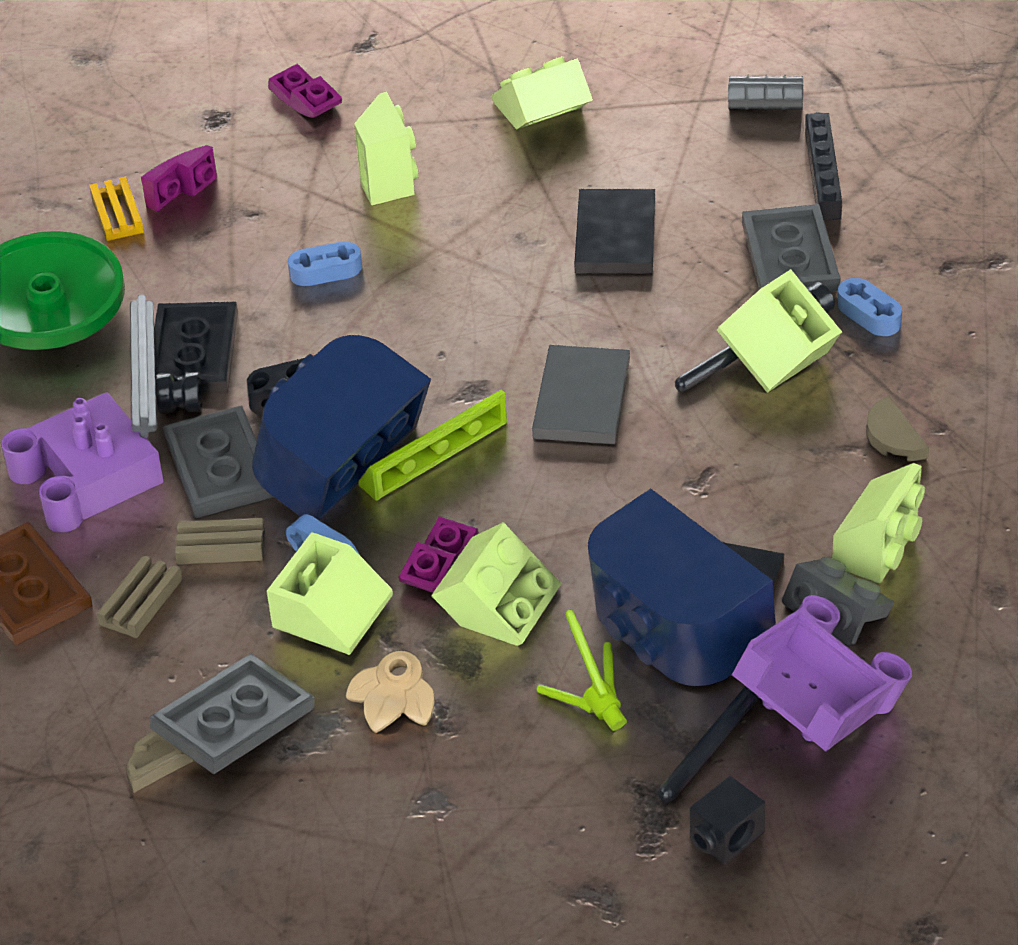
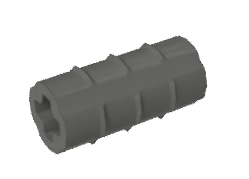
[728,74,803,111]

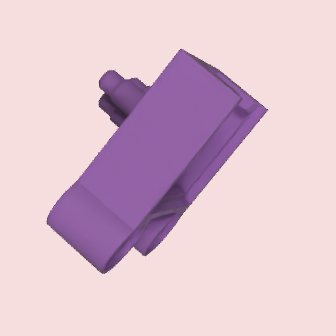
[1,392,164,533]
[732,595,912,751]

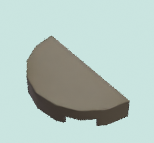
[866,396,929,461]
[126,731,195,793]

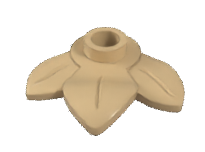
[346,651,435,733]

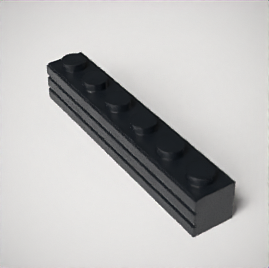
[805,112,842,220]

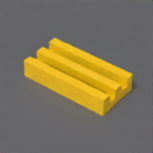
[89,176,144,241]

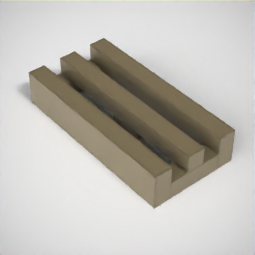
[175,518,265,565]
[97,555,183,638]

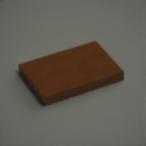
[0,521,93,646]

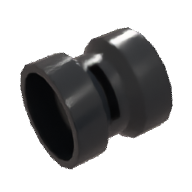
[156,371,203,414]

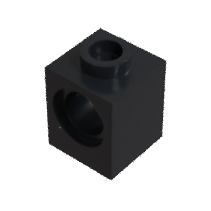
[690,776,765,865]

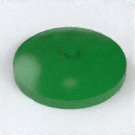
[0,231,125,350]

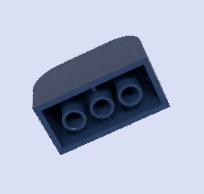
[252,335,431,521]
[588,488,776,686]

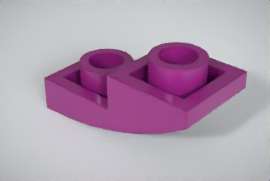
[268,63,342,118]
[141,145,217,212]
[398,516,479,592]

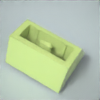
[491,57,593,130]
[354,92,418,206]
[717,269,842,393]
[832,463,925,584]
[431,522,562,646]
[267,532,393,655]

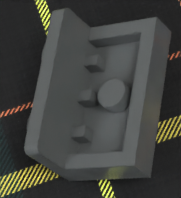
[782,557,894,645]

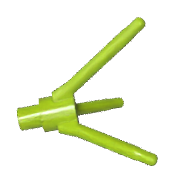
[536,609,627,731]

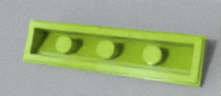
[359,389,507,501]

